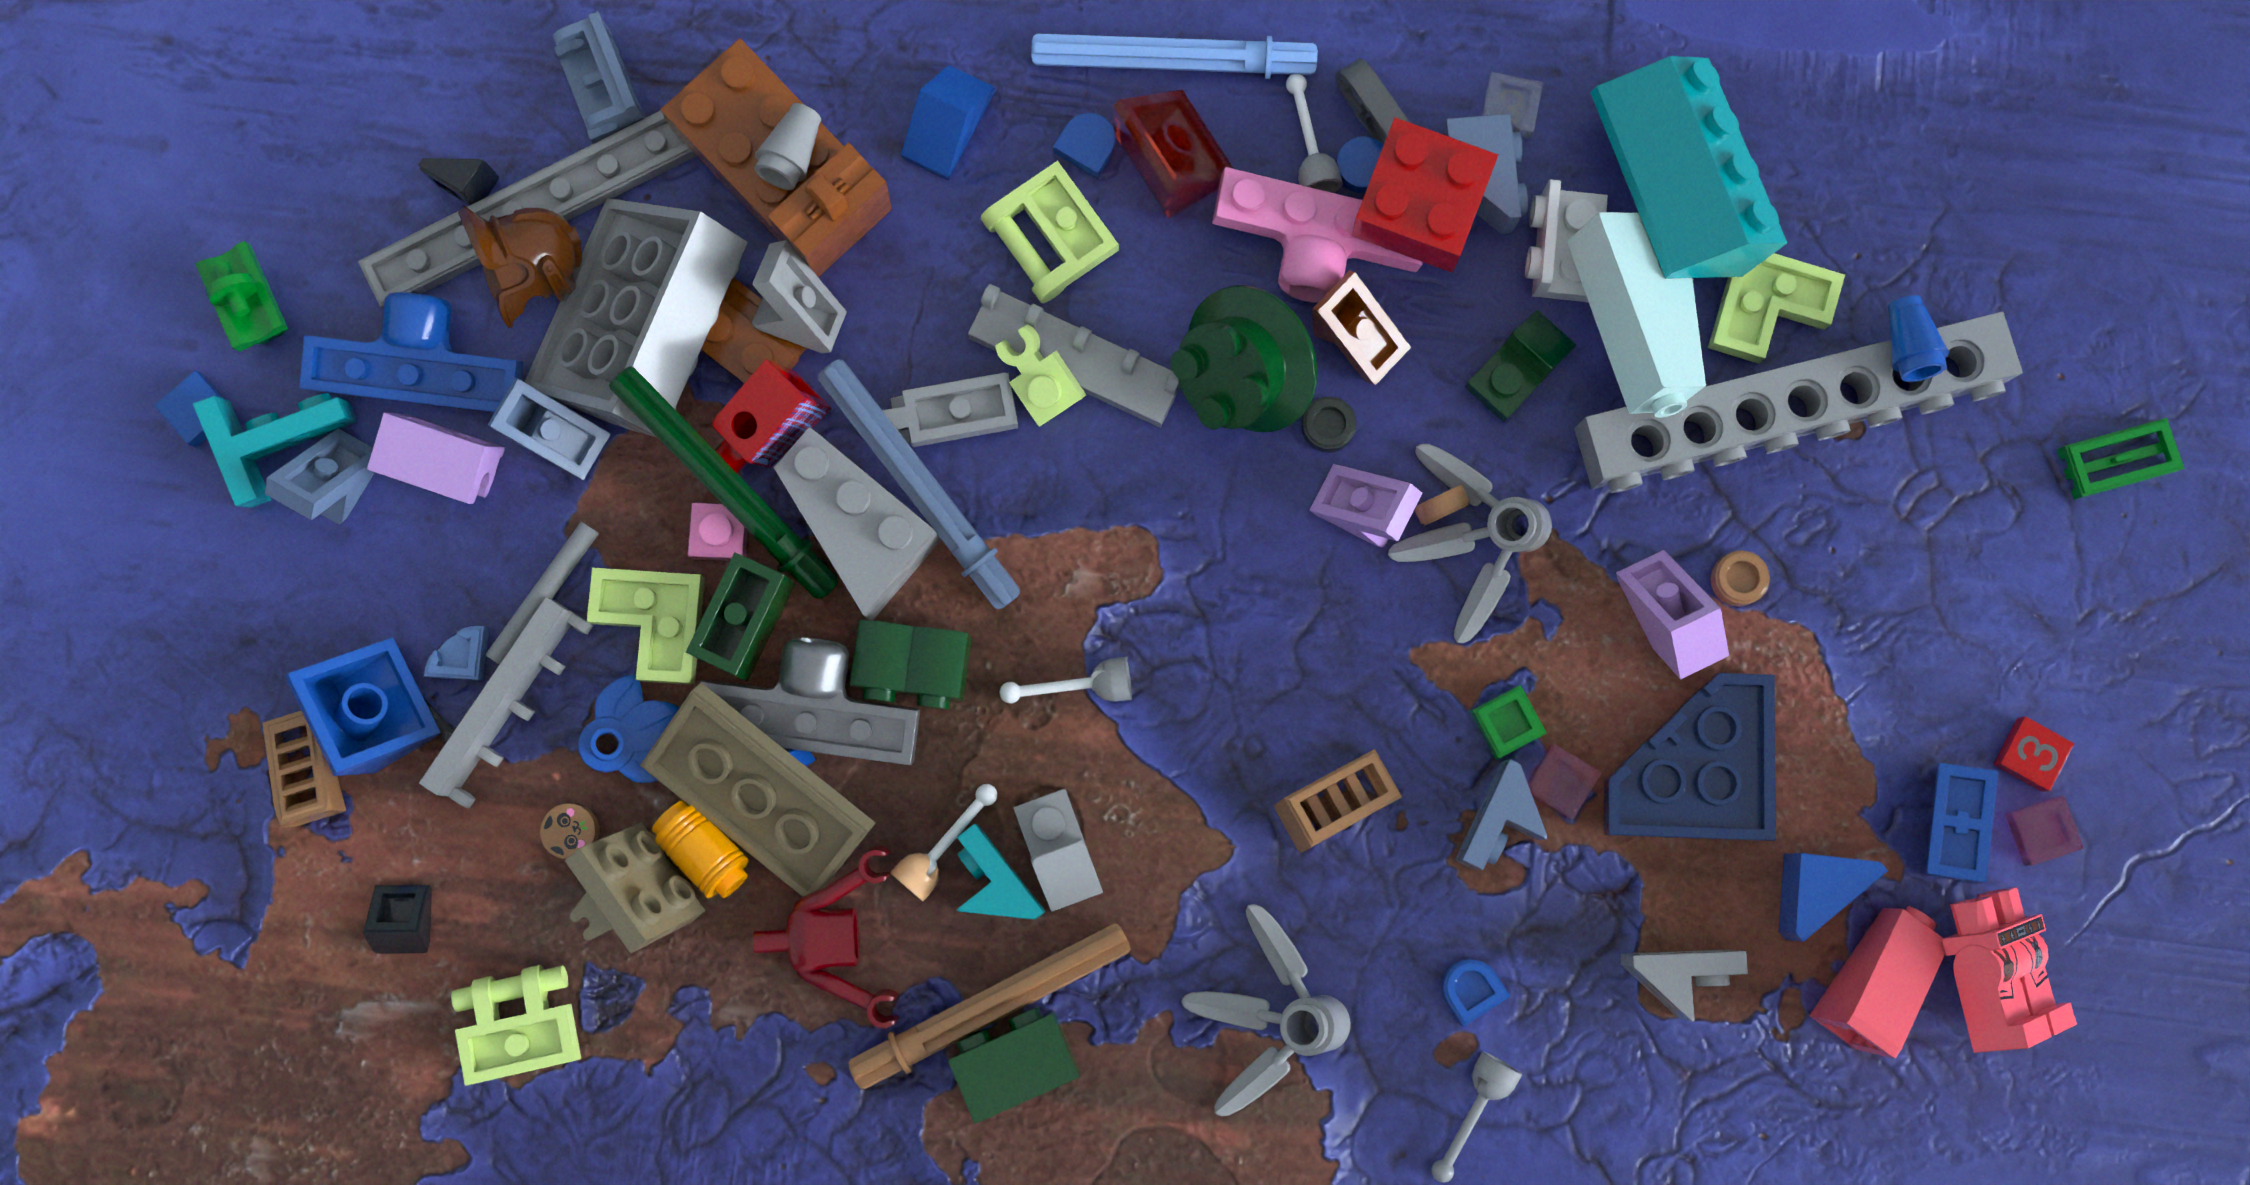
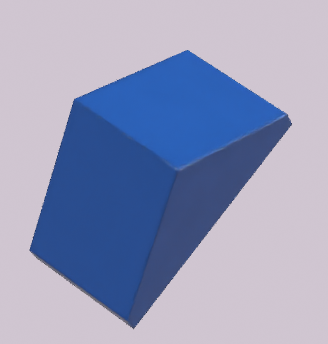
[901,65,996,180]
[1778,853,1888,942]

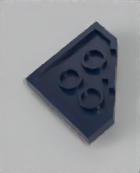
[1604,673,1776,841]

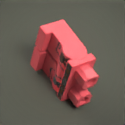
[1942,887,2077,1053]

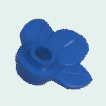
[578,675,680,783]

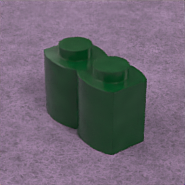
[850,620,972,710]

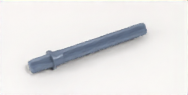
[817,359,1020,609]

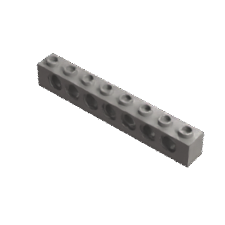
[1574,312,2023,493]

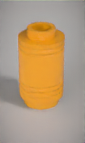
[651,800,749,898]

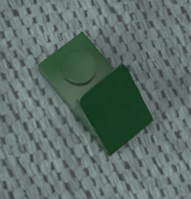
[1465,309,1577,423]

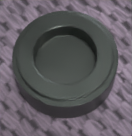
[1301,396,1356,453]

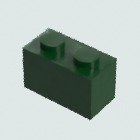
[685,552,795,682]
[948,1006,1081,1124]

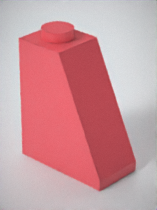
[1809,906,1945,1059]

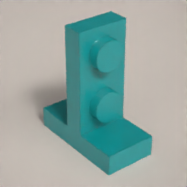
[193,393,358,508]

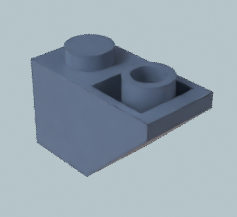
[1441,114,1528,234]

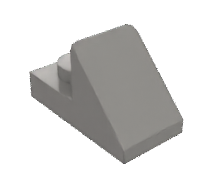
[752,240,847,354]
[1013,789,1103,912]
[1620,949,1748,1022]

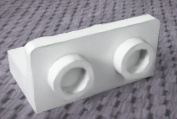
[1525,179,1608,302]

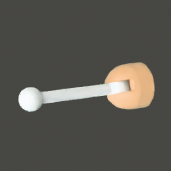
[891,784,997,901]

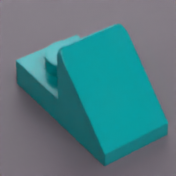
[957,824,1046,919]

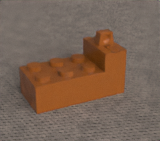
[660,38,892,277]

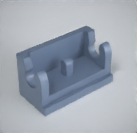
[552,11,645,144]

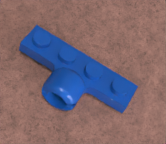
[299,292,523,412]

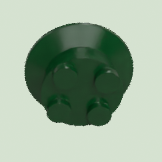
[1170,285,1317,432]

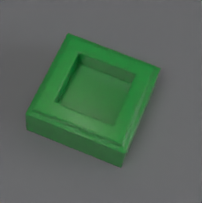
[1470,685,1547,759]

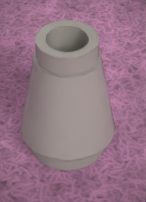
[754,103,821,190]

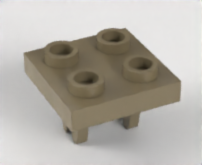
[565,823,705,953]

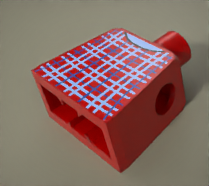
[711,359,832,473]

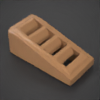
[262,711,346,827]
[1274,749,1402,853]

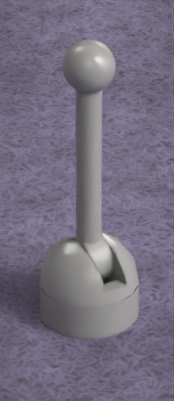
[1431,1051,1523,1183]

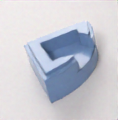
[424,626,490,682]

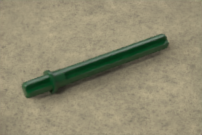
[609,366,838,599]

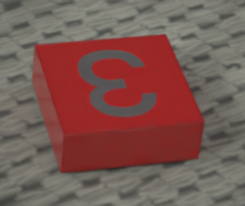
[1993,716,2075,792]

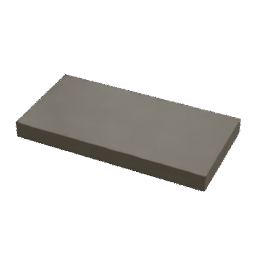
[640,682,875,897]

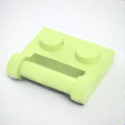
[980,160,1119,303]

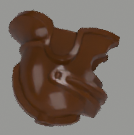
[458,205,582,328]

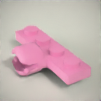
[1212,167,1423,303]

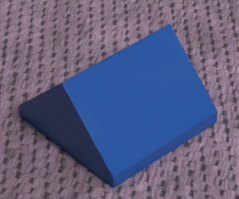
[285,637,441,776]

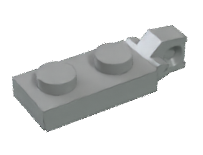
[882,372,1018,447]

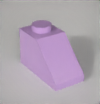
[1616,550,1729,679]

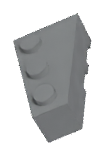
[774,427,941,621]

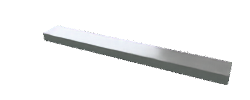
[358,110,696,309]

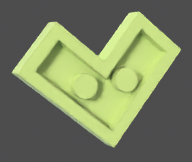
[1708,253,1845,364]
[587,568,705,685]

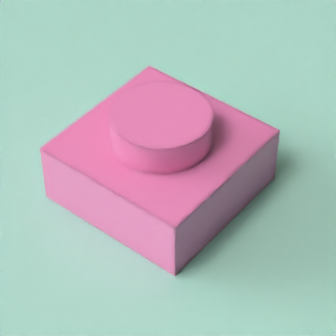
[688,503,748,561]

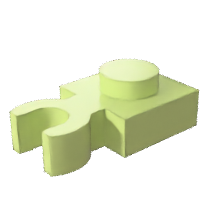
[995,324,1086,427]

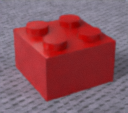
[1351,117,1499,273]

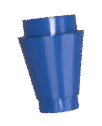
[1887,295,1949,382]

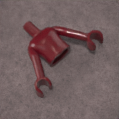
[753,846,899,1029]

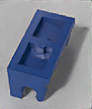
[1925,763,1999,885]

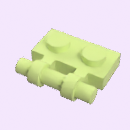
[451,965,581,1086]

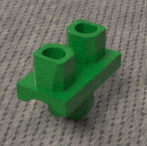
[195,241,288,352]

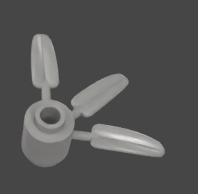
[1388,444,1552,643]
[1181,904,1350,1116]

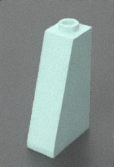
[1567,212,1706,418]

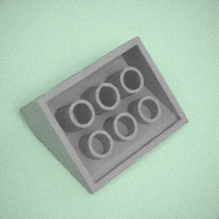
[524,198,748,437]

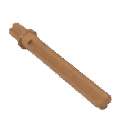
[848,924,1131,1089]

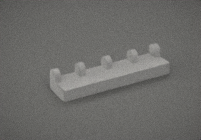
[968,284,1181,428]
[419,597,594,809]

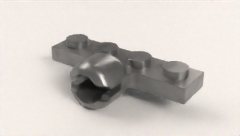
[699,638,920,765]

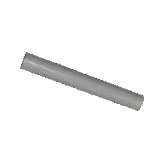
[485,521,599,664]

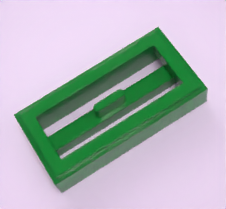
[2057,418,2185,500]

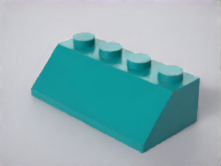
[1590,56,1787,279]

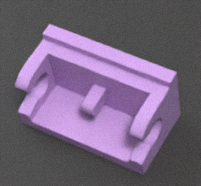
[367,412,505,504]

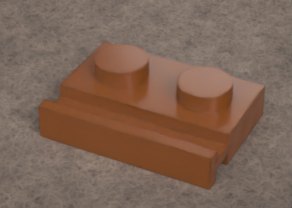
[700,277,807,384]

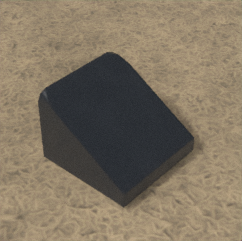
[418,158,499,206]
[363,885,432,954]

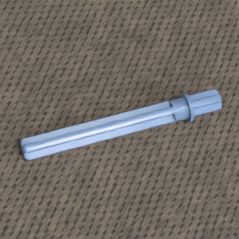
[1031,33,1318,79]

